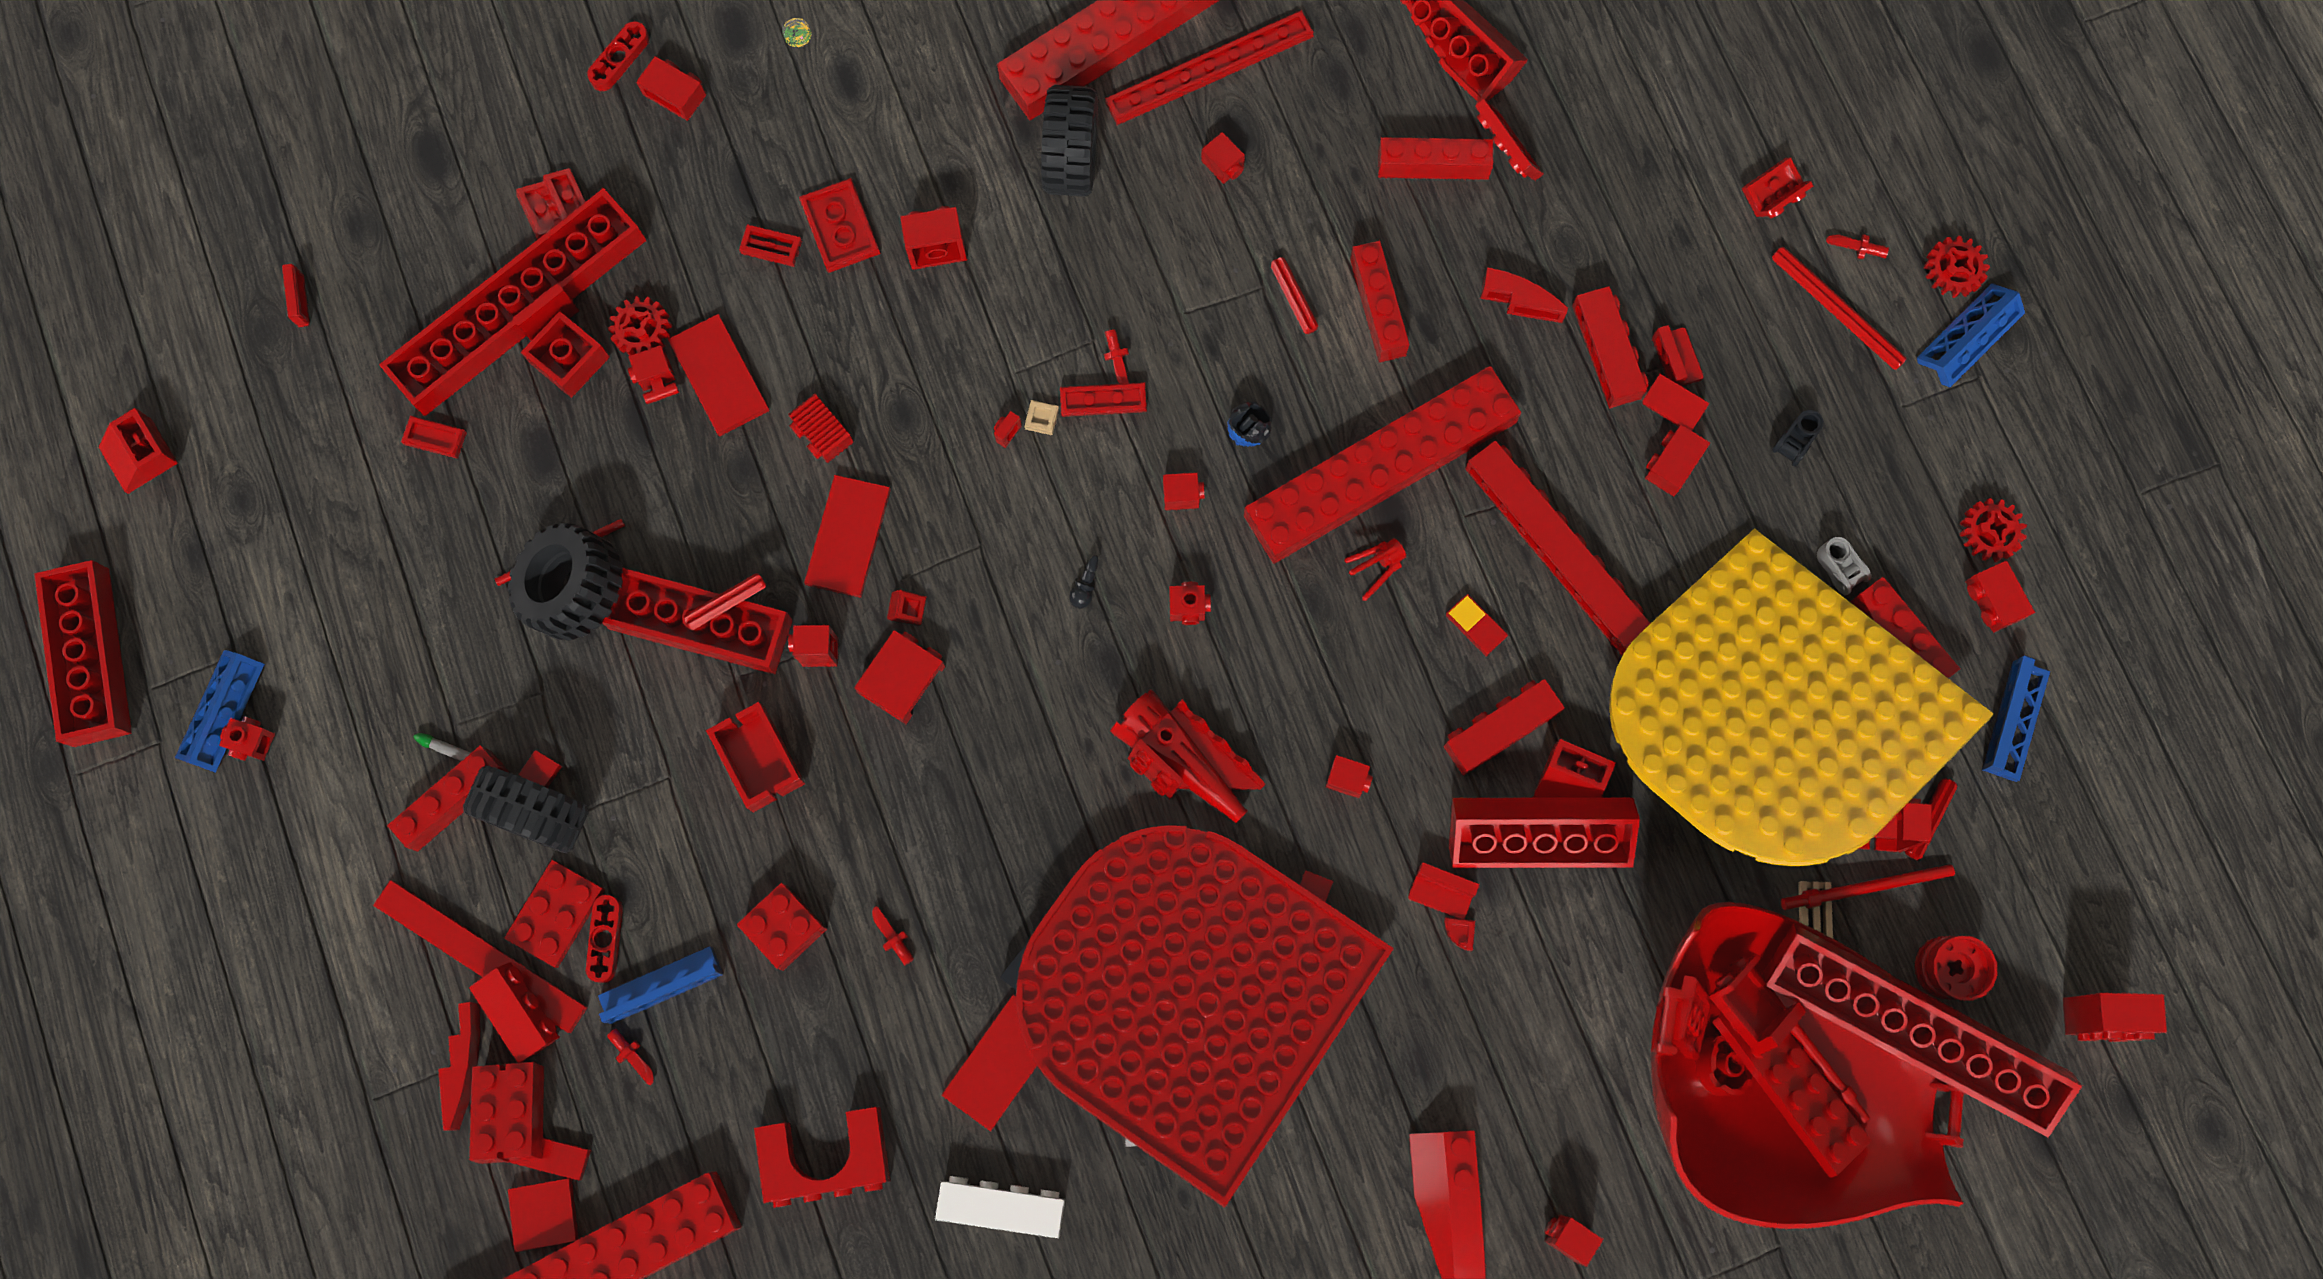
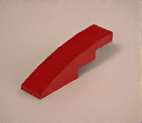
[438,1002,480,1131]

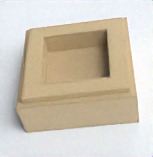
[1024,400,1059,435]

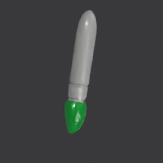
[413,733,471,761]

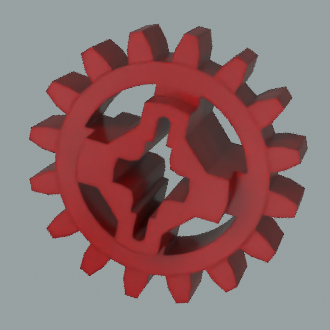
[1924,236,1990,298]
[608,296,672,356]
[1959,498,2027,562]

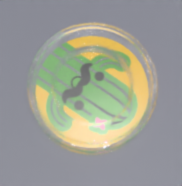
[782,18,811,47]

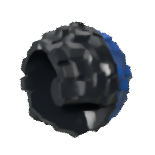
[1227,401,1272,447]

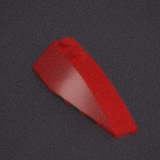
[1400,0,1528,103]
[1409,1130,1486,1279]

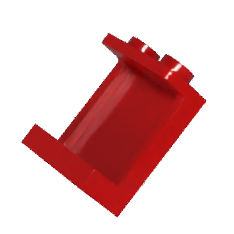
[854,630,945,725]
[1709,954,1806,1056]

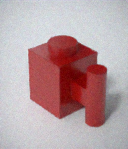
[627,345,679,404]

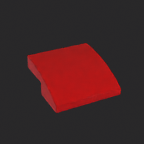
[516,168,585,240]

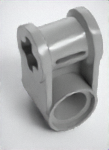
[1817,537,1872,595]

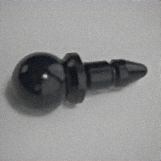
[1069,555,1098,609]

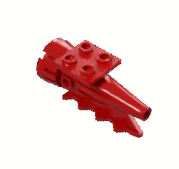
[1110,689,1266,823]

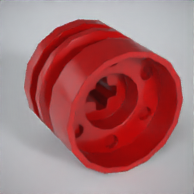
[1915,936,1997,1001]

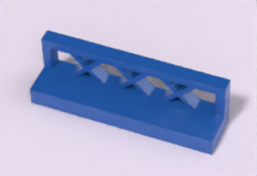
[1917,284,2025,387]
[175,650,264,773]
[1982,656,2050,782]
[598,946,723,1024]

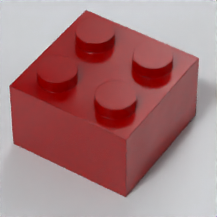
[900,206,967,270]
[520,311,610,398]
[736,883,827,971]

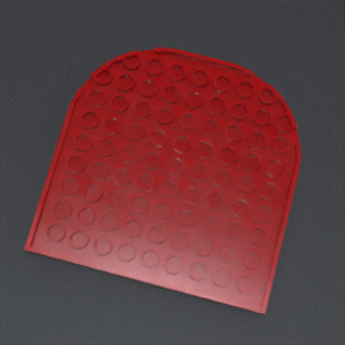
[1016,825,1394,1208]

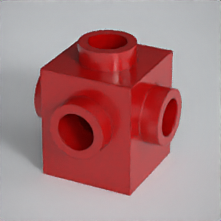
[1169,581,1211,625]
[219,716,275,761]

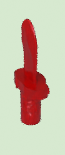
[1826,234,1889,259]
[1104,329,1129,384]
[872,906,914,966]
[607,1029,654,1085]

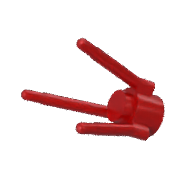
[1344,538,1406,601]

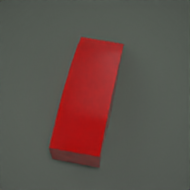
[1480,267,1568,323]

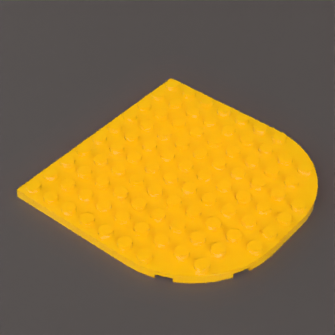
[1609,528,1993,866]

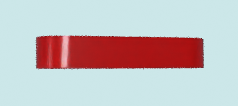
[587,22,649,91]
[585,895,623,983]

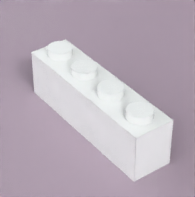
[935,1176,1065,1238]

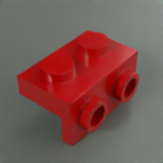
[1741,157,1813,218]

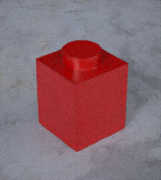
[1201,132,1245,184]
[1163,473,1205,510]
[1325,755,1373,798]

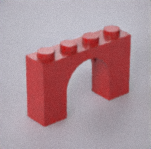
[754,1107,890,1208]

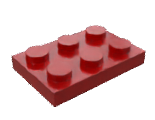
[1475,99,1544,181]
[504,860,605,968]

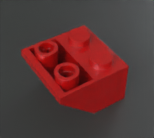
[99,408,178,494]
[1532,739,1616,798]

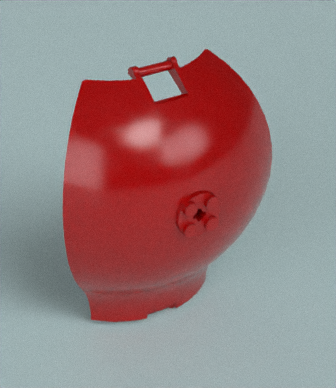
[1651,902,1966,1229]

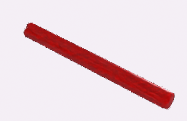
[1772,247,1907,370]

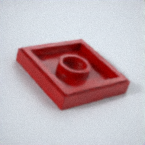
[513,283,579,341]
[508,1178,579,1252]

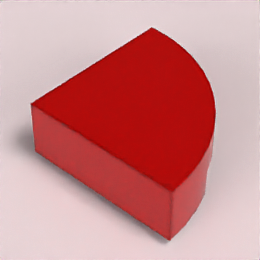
[1444,917,1475,952]

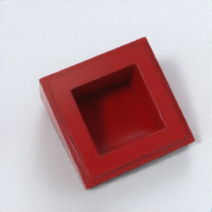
[887,590,926,625]

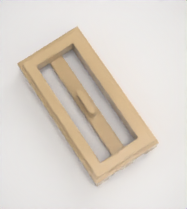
[1798,881,1833,939]

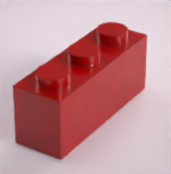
[469,962,560,1063]

